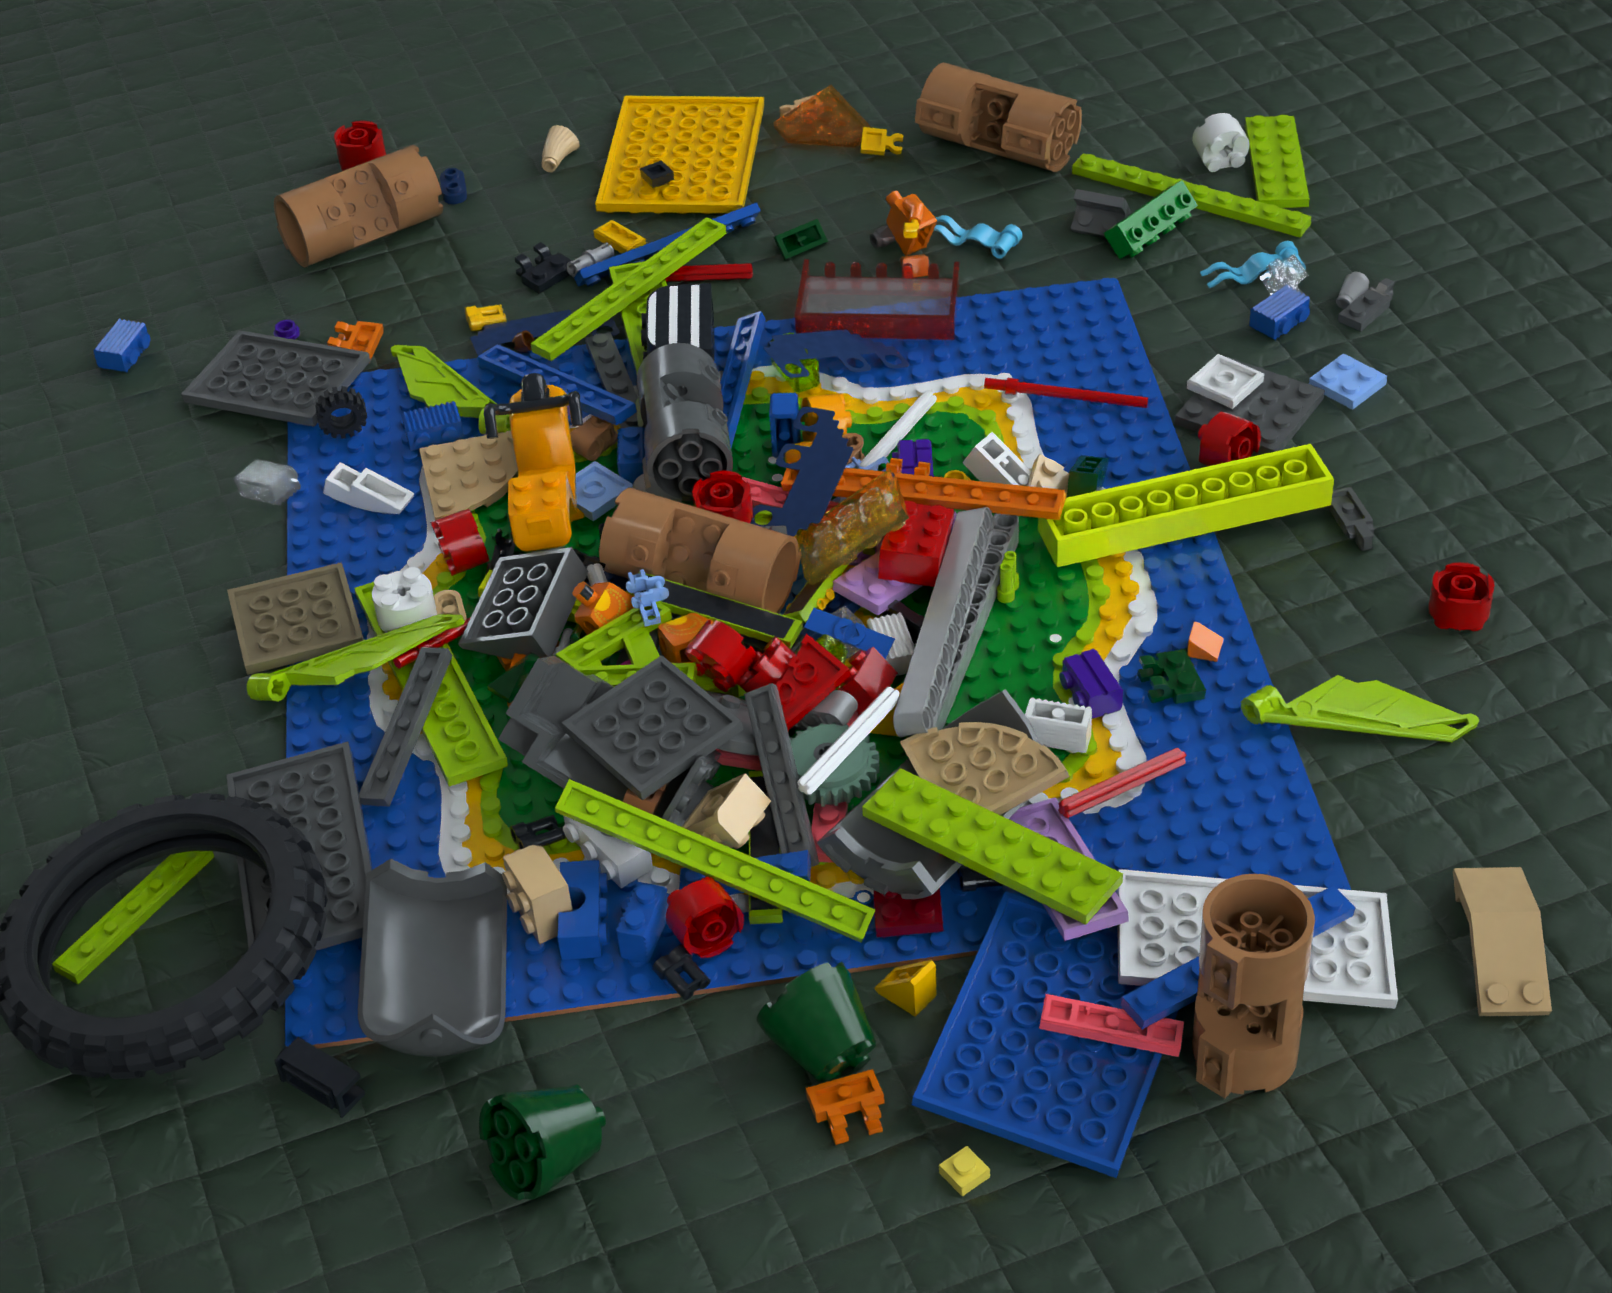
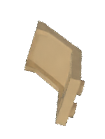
[1453,867,1552,1016]

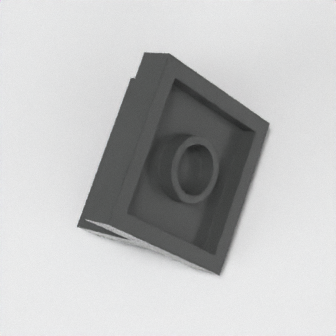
[1071,189,1132,238]

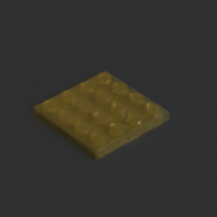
[796,469,909,586]

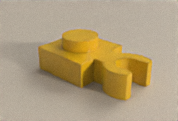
[860,127,904,156]

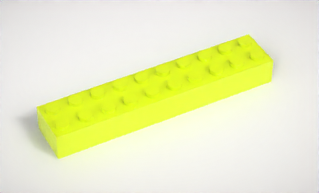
[1038,444,1334,567]

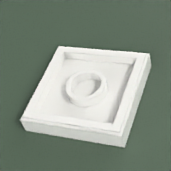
[1187,354,1264,409]

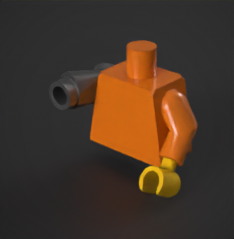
[869,191,937,256]

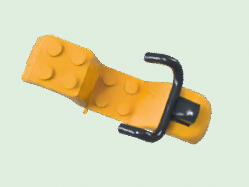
[484,373,584,553]

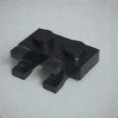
[515,242,572,294]

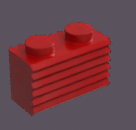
[838,647,898,716]

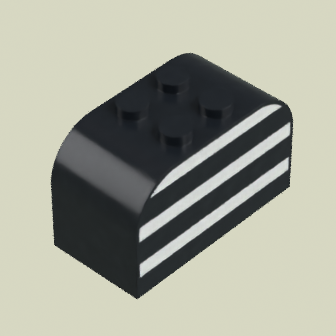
[641,283,715,362]

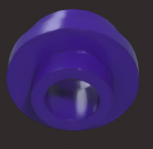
[273,320,300,340]

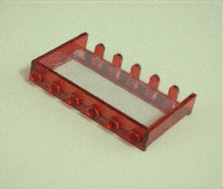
[795,259,960,340]

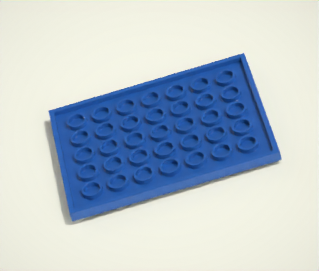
[912,891,1180,1178]

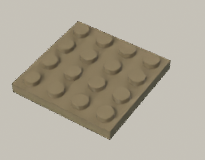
[227,562,364,675]

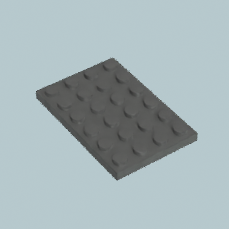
[181,330,371,427]

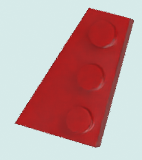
[776,633,851,731]

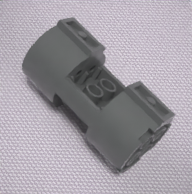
[635,343,733,503]

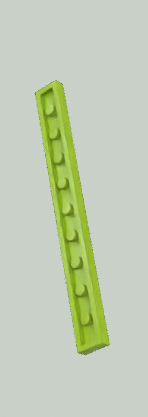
[1072,153,1311,238]
[531,217,727,361]
[555,779,875,943]

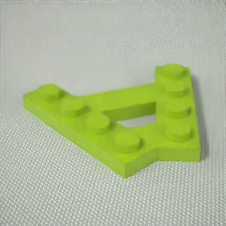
[555,601,697,687]

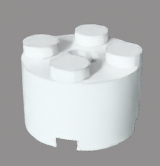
[1192,113,1250,172]
[372,567,437,632]

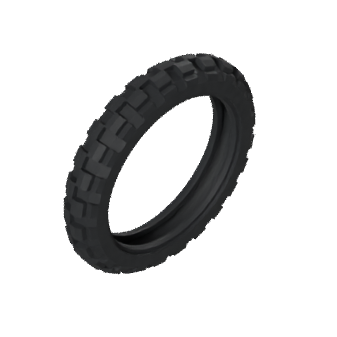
[0,793,328,1080]

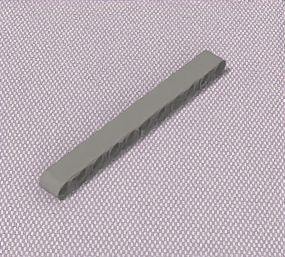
[893,507,994,738]
[934,513,1019,730]

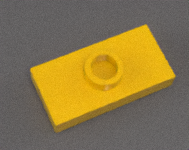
[594,220,646,253]

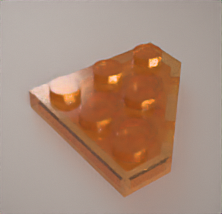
[773,85,872,147]

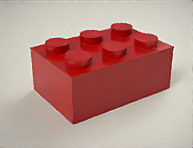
[878,501,954,587]

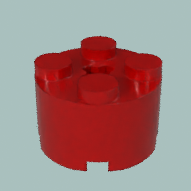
[334,121,386,171]
[1198,411,1261,466]
[692,471,753,523]
[430,508,490,576]
[1428,562,1495,631]
[685,620,757,692]
[737,636,797,693]
[666,876,744,958]

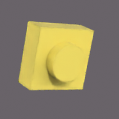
[939,1146,990,1196]

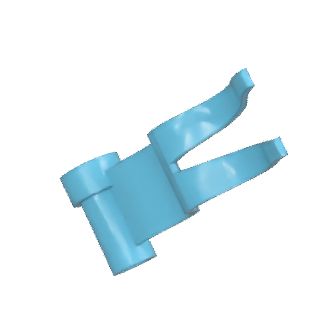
[933,215,1023,259]
[1200,241,1306,288]

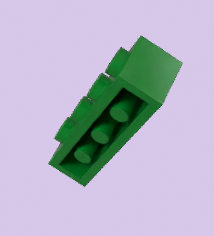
[1103,180,1198,259]

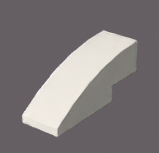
[323,462,414,514]

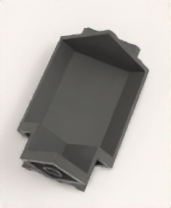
[498,656,721,827]

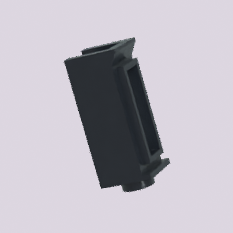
[274,1037,365,1118]

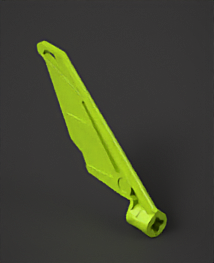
[391,345,511,434]
[246,614,465,702]
[1241,675,1479,742]

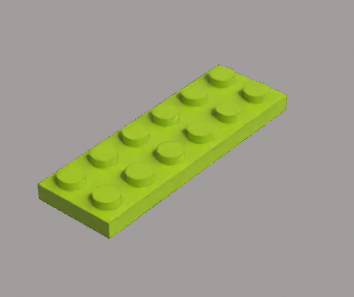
[1245,115,1310,208]

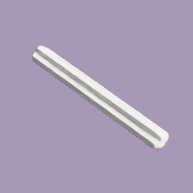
[860,390,937,468]
[797,687,900,795]

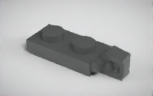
[1338,278,1395,331]
[1327,487,1374,551]

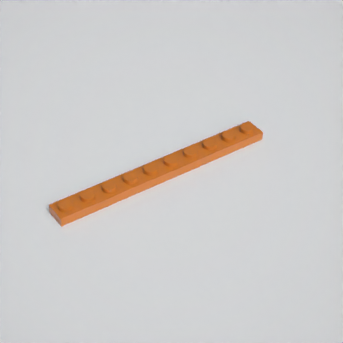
[781,462,1066,520]

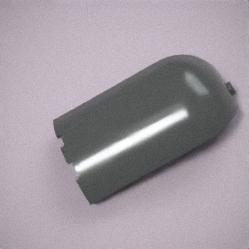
[816,689,1038,899]
[358,859,507,1057]

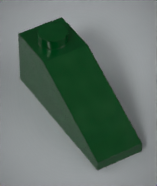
[1067,455,1109,498]

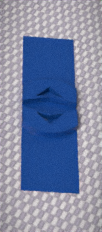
[804,608,895,659]

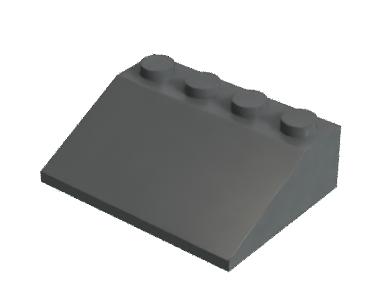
[459,547,588,659]

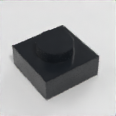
[640,160,674,188]

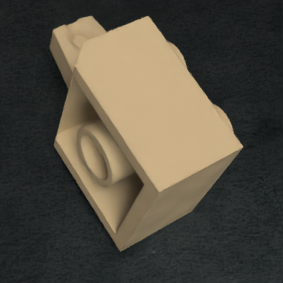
[682,773,771,849]
[502,845,572,944]

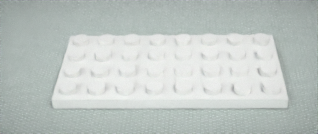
[1117,869,1398,1009]

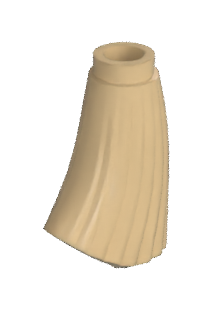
[542,125,580,172]

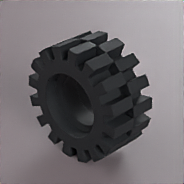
[315,386,367,439]

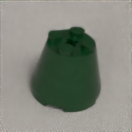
[756,961,876,1083]
[479,1084,606,1201]

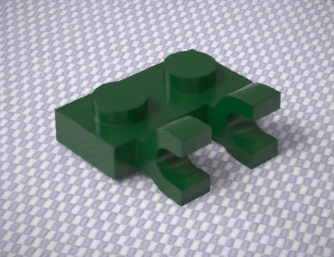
[1137,649,1206,704]

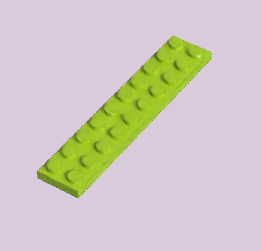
[354,582,508,787]

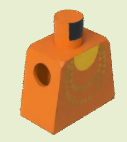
[572,581,634,651]
[657,613,714,663]

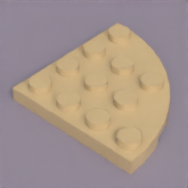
[419,430,518,520]
[900,722,1070,815]

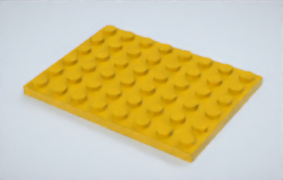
[595,96,765,214]

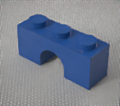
[558,860,608,960]

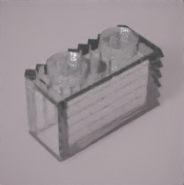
[234,459,301,506]

